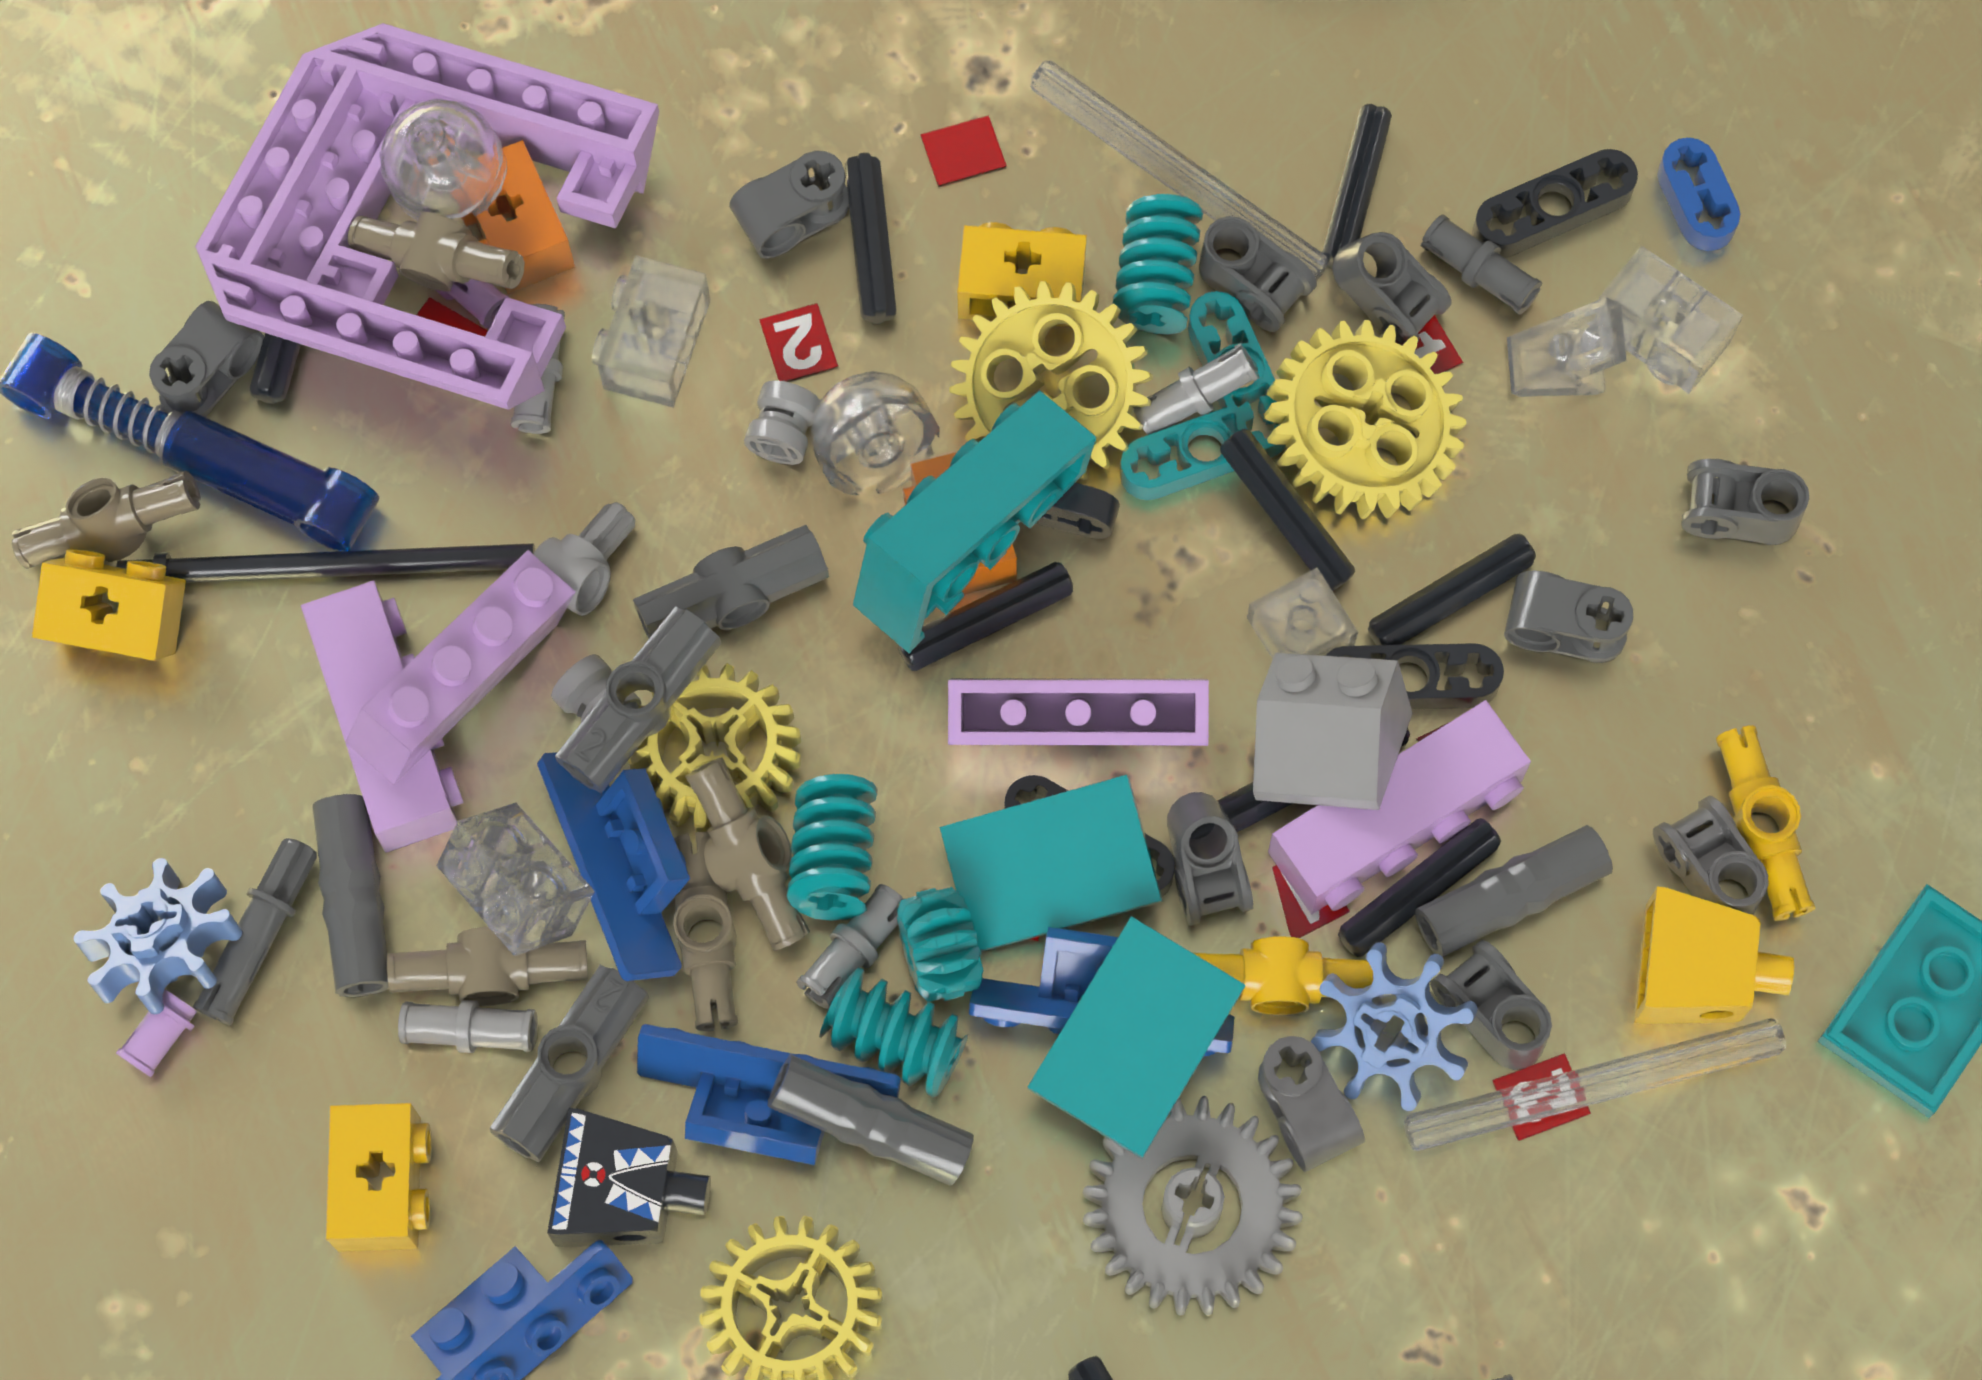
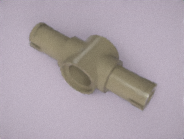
[348,212,525,292]
[12,471,201,569]
[686,757,810,950]
[673,832,738,1031]
[387,927,588,1006]

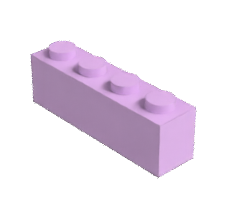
[345,550,576,785]
[301,580,464,853]
[948,678,1209,746]
[1268,700,1531,915]

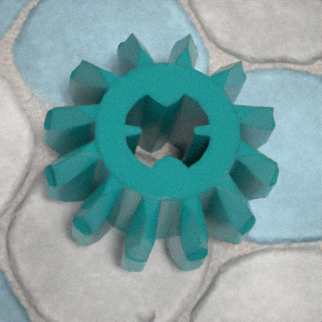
[897,887,984,1002]

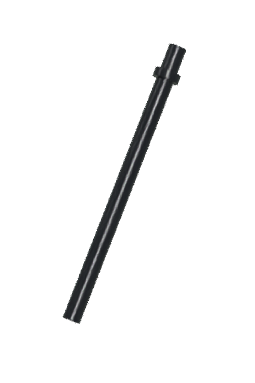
[116,543,535,583]

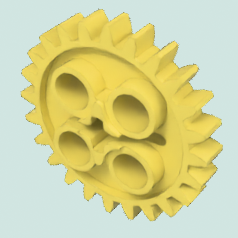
[949,281,1153,480]
[1264,320,1466,519]

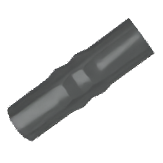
[312,794,389,997]
[1415,825,1613,957]
[768,1054,974,1186]

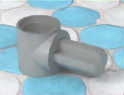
[533,502,636,616]

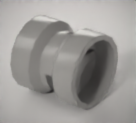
[744,380,821,465]
[551,654,641,724]

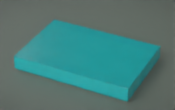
[940,775,1163,952]
[1817,884,1982,1118]
[1027,916,1246,1159]

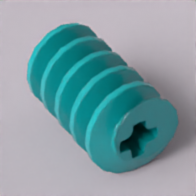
[1112,194,1203,335]
[786,774,878,921]
[819,967,968,1098]

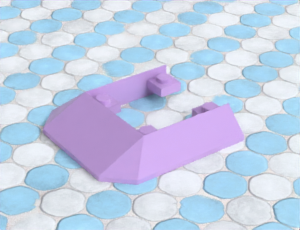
[195,23,659,410]

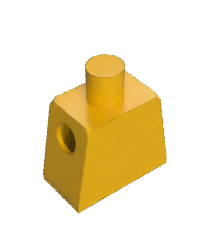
[1634,886,1794,1024]

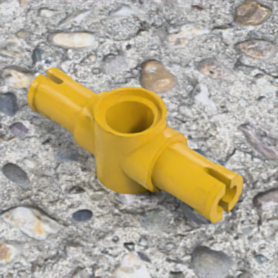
[1716,725,1815,921]
[1193,936,1373,1015]

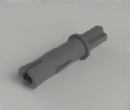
[193,838,317,1026]

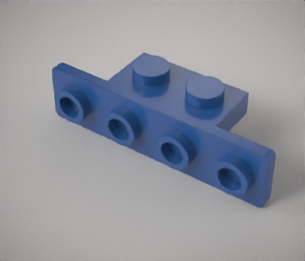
[537,752,690,981]
[968,927,1235,1056]
[637,1024,901,1165]
[411,1240,633,1380]

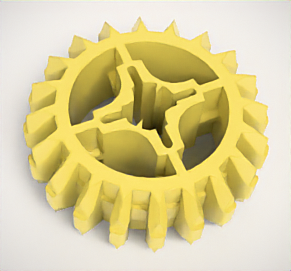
[628,663,801,832]
[699,1216,883,1380]

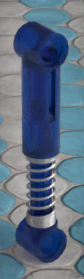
[0,333,380,551]

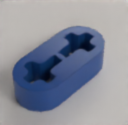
[1657,137,1741,251]

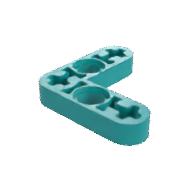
[1120,291,1286,500]

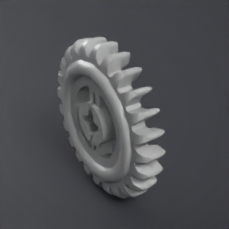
[1083,1096,1303,1316]

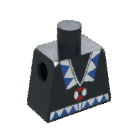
[547,1108,711,1247]

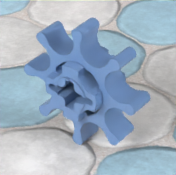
[74,858,242,1015]
[1311,943,1478,1111]

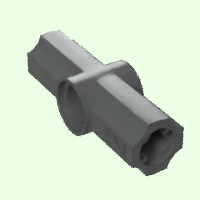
[633,525,829,639]
[555,606,721,794]
[490,965,649,1162]

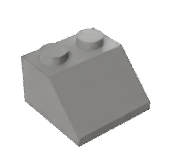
[1253,653,1413,810]

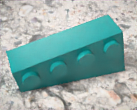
[853,390,1097,653]

